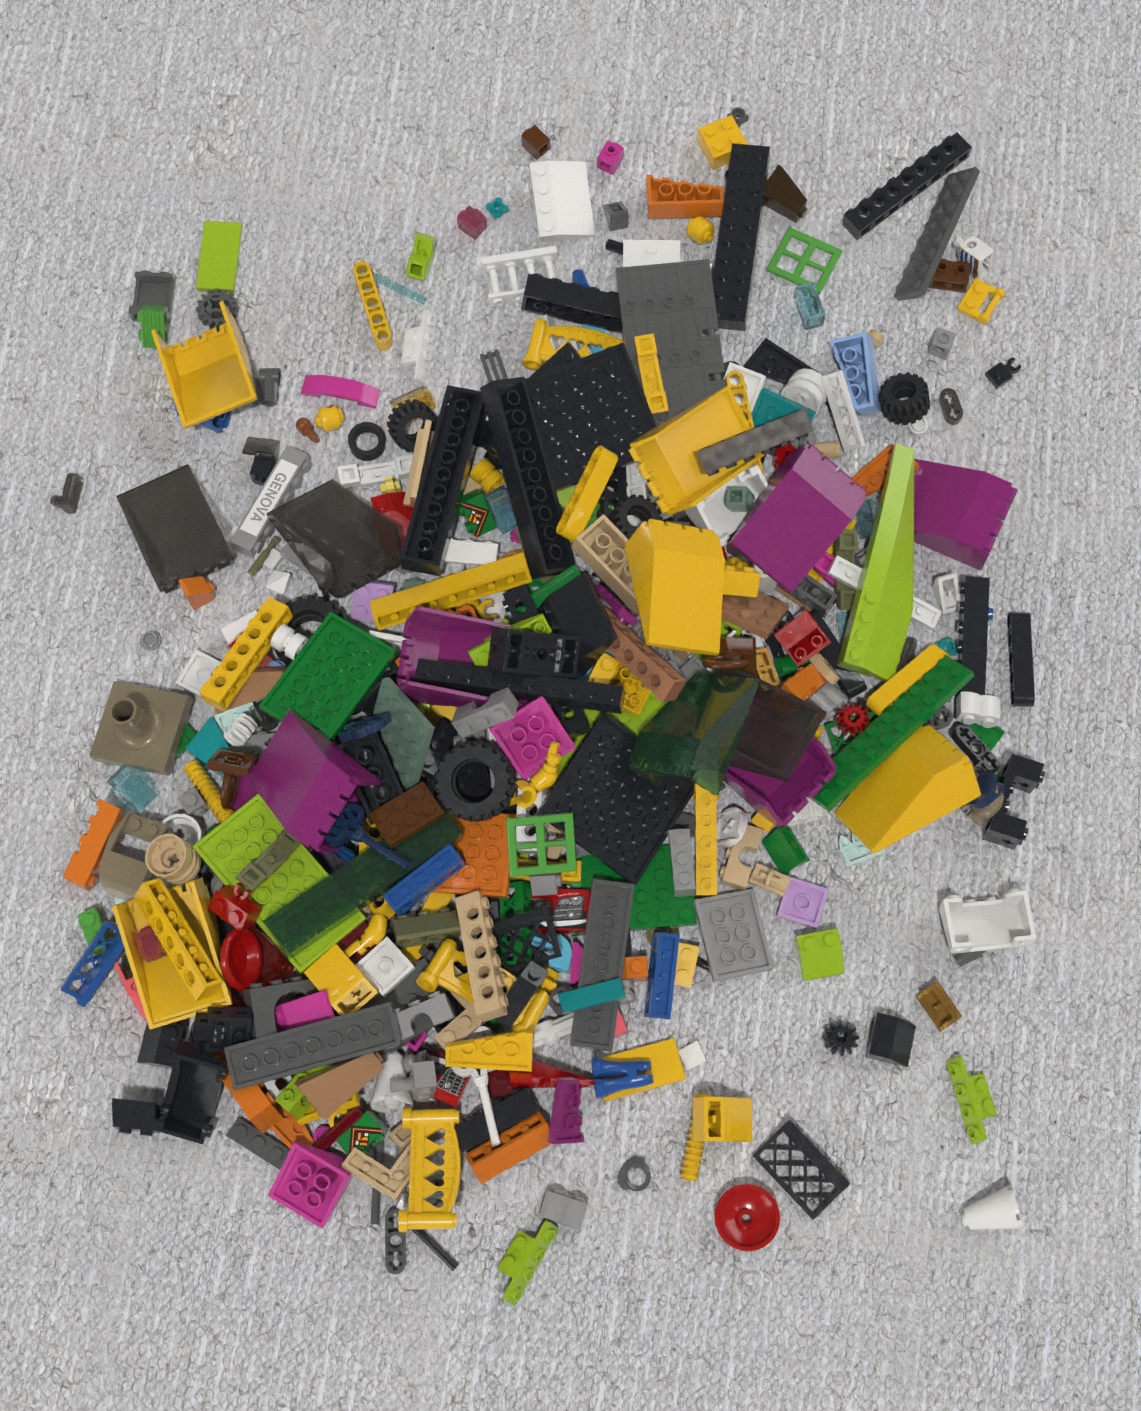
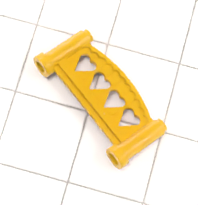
[522,318,624,370]
[416,939,550,1033]
[398,1107,461,1232]

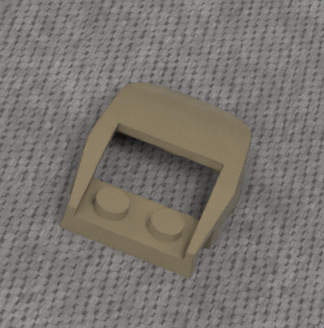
[99,811,173,901]

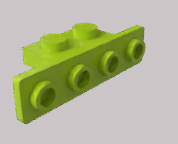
[946,1056,997,1145]
[497,1220,558,1306]

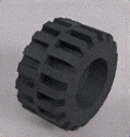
[879,372,930,425]
[387,399,438,453]
[609,494,663,540]

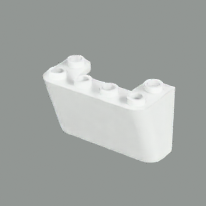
[939,889,1036,953]

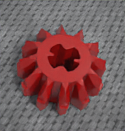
[835,702,871,737]

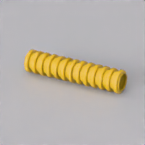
[183,760,234,823]
[680,1093,713,1181]

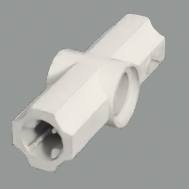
[533,1012,574,1049]

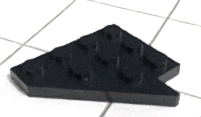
[422,718,493,802]

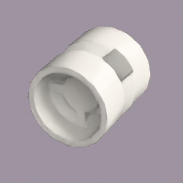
[270,624,309,660]

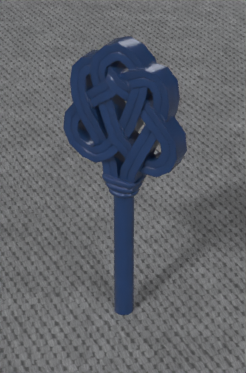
[337,713,391,743]
[322,803,410,870]

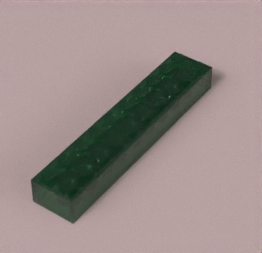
[263,801,463,960]

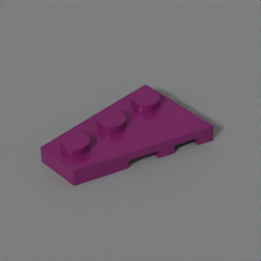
[595,583,638,626]
[548,1077,584,1144]

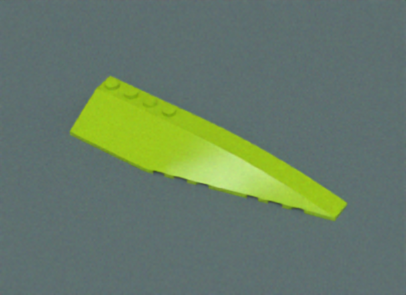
[836,443,914,682]

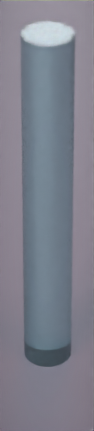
[374,274,427,304]

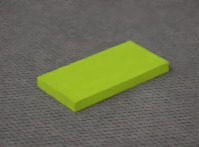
[196,221,243,293]

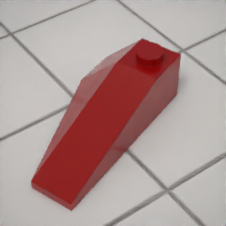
[507,1060,594,1088]

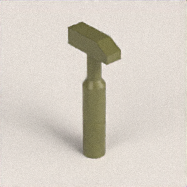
[247,536,280,577]

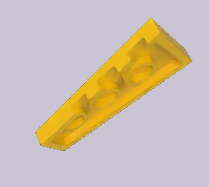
[445,1029,533,1072]

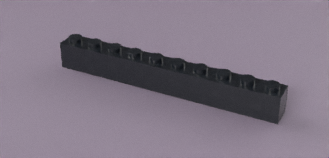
[414,658,625,714]

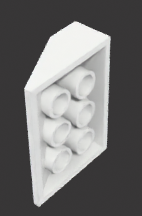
[529,161,595,243]

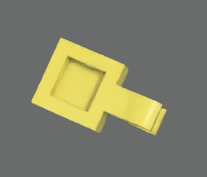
[380,476,401,494]

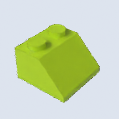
[794,928,845,981]

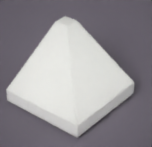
[265,570,292,595]
[678,1041,706,1071]

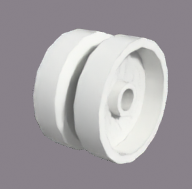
[781,368,828,417]
[161,814,205,846]

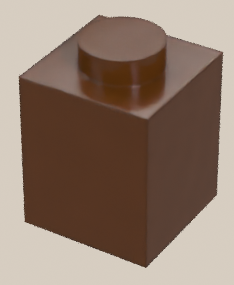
[521,125,550,160]

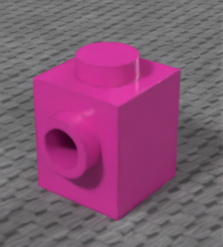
[597,140,624,175]

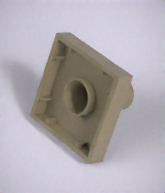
[89,681,193,776]

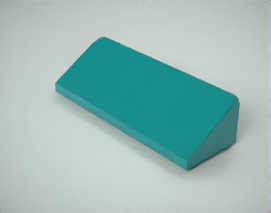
[558,978,625,1015]

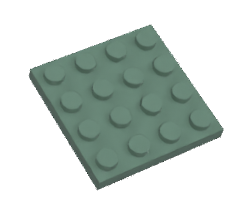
[373,677,435,790]

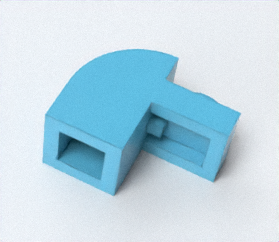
[532,933,572,974]

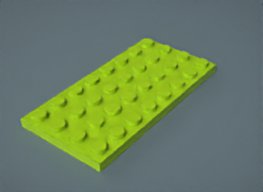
[192,794,366,974]

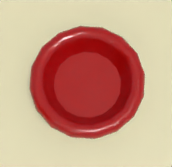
[220,928,263,991]

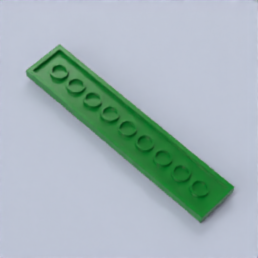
[808,655,974,812]

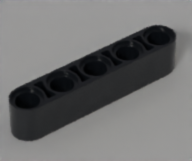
[810,609,867,700]
[1007,612,1035,707]

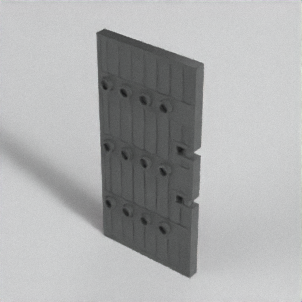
[615,259,726,426]

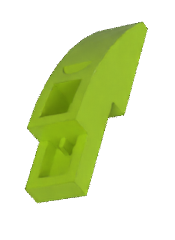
[467,614,552,667]

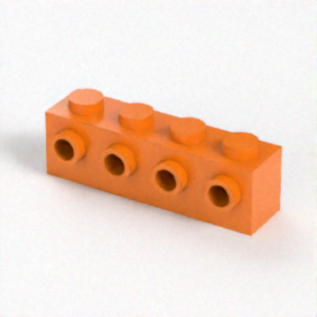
[465,1111,551,1184]

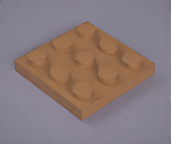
[721,591,790,640]

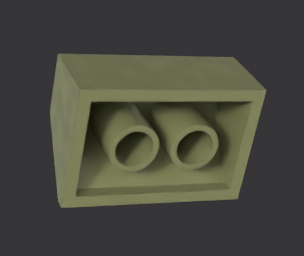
[393,908,461,949]

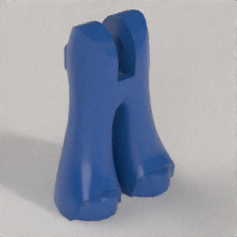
[591,1058,654,1099]

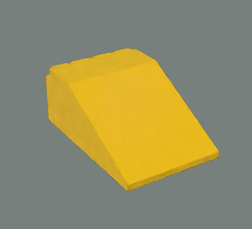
[151,301,257,429]
[629,385,765,516]
[625,519,725,656]
[834,725,981,854]
[112,877,233,1029]

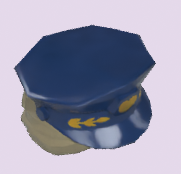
[967,772,1005,826]

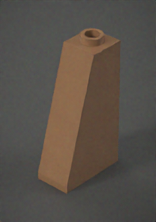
[211,666,288,713]
[294,1052,385,1120]

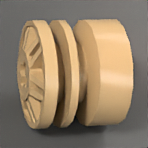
[145,834,201,885]

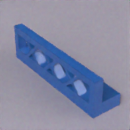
[383,843,466,916]
[60,920,124,1007]
[644,932,680,1020]

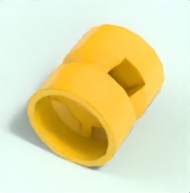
[469,459,505,496]

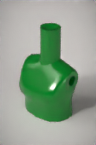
[774,655,813,678]

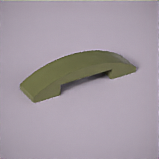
[834,530,858,610]
[235,829,301,892]

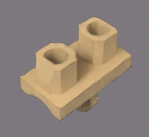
[749,863,791,897]

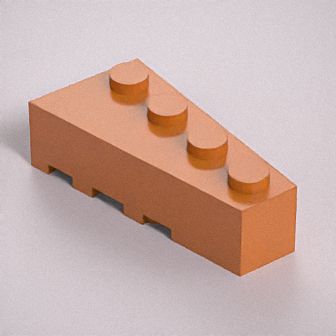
[646,175,724,219]
[62,799,125,892]
[211,1052,283,1134]

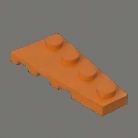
[850,444,920,497]
[262,1079,315,1149]

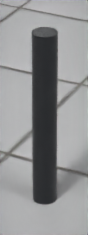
[411,1229,459,1271]

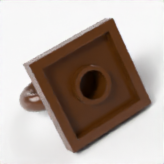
[702,636,757,679]
[207,749,258,810]

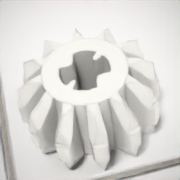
[224,713,257,748]

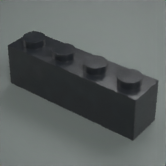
[454,1087,539,1155]

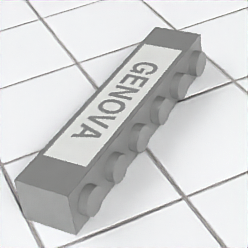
[230,445,311,559]

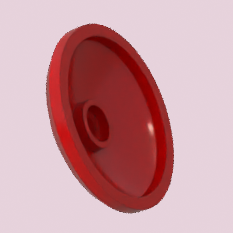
[714,1184,780,1251]

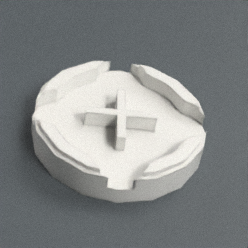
[717,807,748,847]

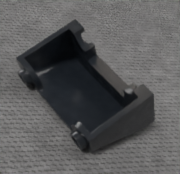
[153,1039,229,1144]

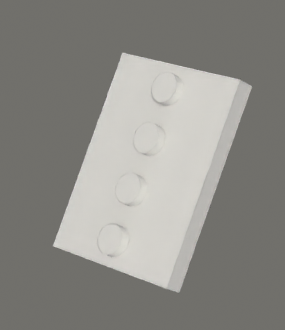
[623,240,680,267]

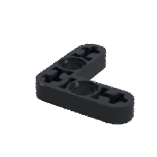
[951,724,1000,774]

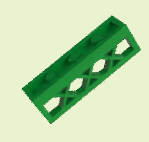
[509,565,581,617]
[499,881,532,968]

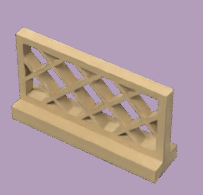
[403,420,434,508]

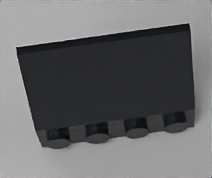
[537,573,617,675]

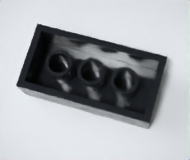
[337,732,403,825]

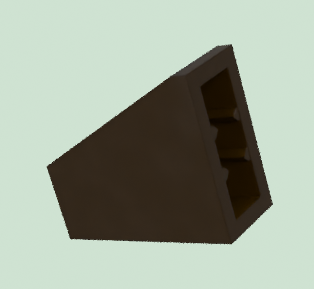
[764,164,808,223]

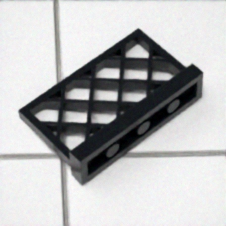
[476,907,562,972]
[752,1120,850,1220]

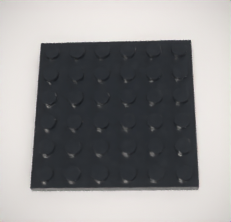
[525,343,657,492]
[536,712,694,886]

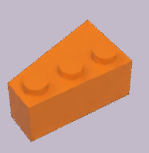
[768,664,827,719]

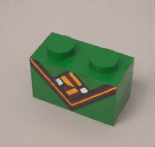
[458,489,497,538]
[336,1110,389,1155]

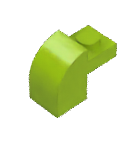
[406,232,435,281]

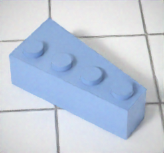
[829,332,881,416]

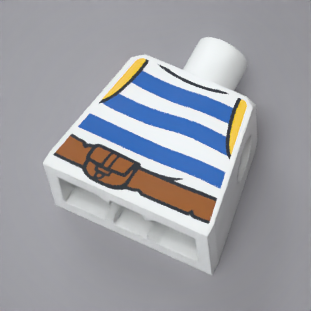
[953,236,994,280]

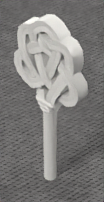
[451,1026,500,1146]

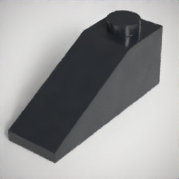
[495,960,549,1030]

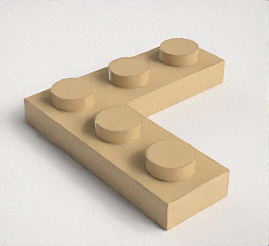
[434,964,486,1051]
[342,1142,428,1202]

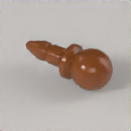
[296,417,318,443]

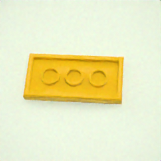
[597,1038,686,1102]

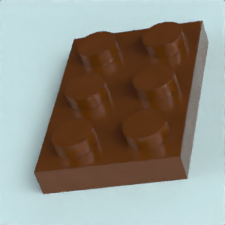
[369,781,445,849]

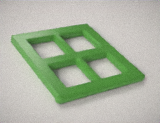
[766,227,843,295]
[506,812,576,878]

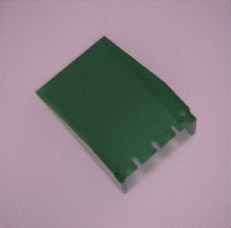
[629,673,760,795]

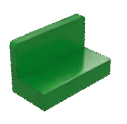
[762,826,810,875]

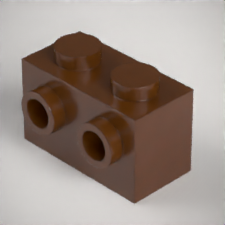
[928,258,971,293]

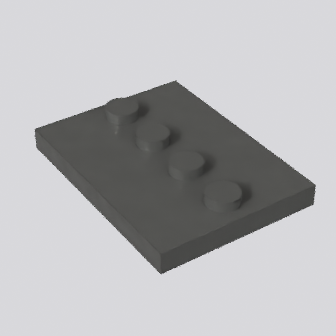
[358,957,457,1057]

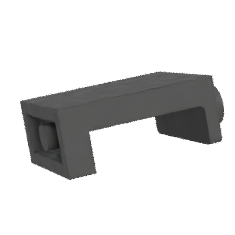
[129,270,176,324]

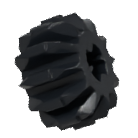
[822,1020,859,1057]

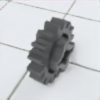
[196,288,239,330]

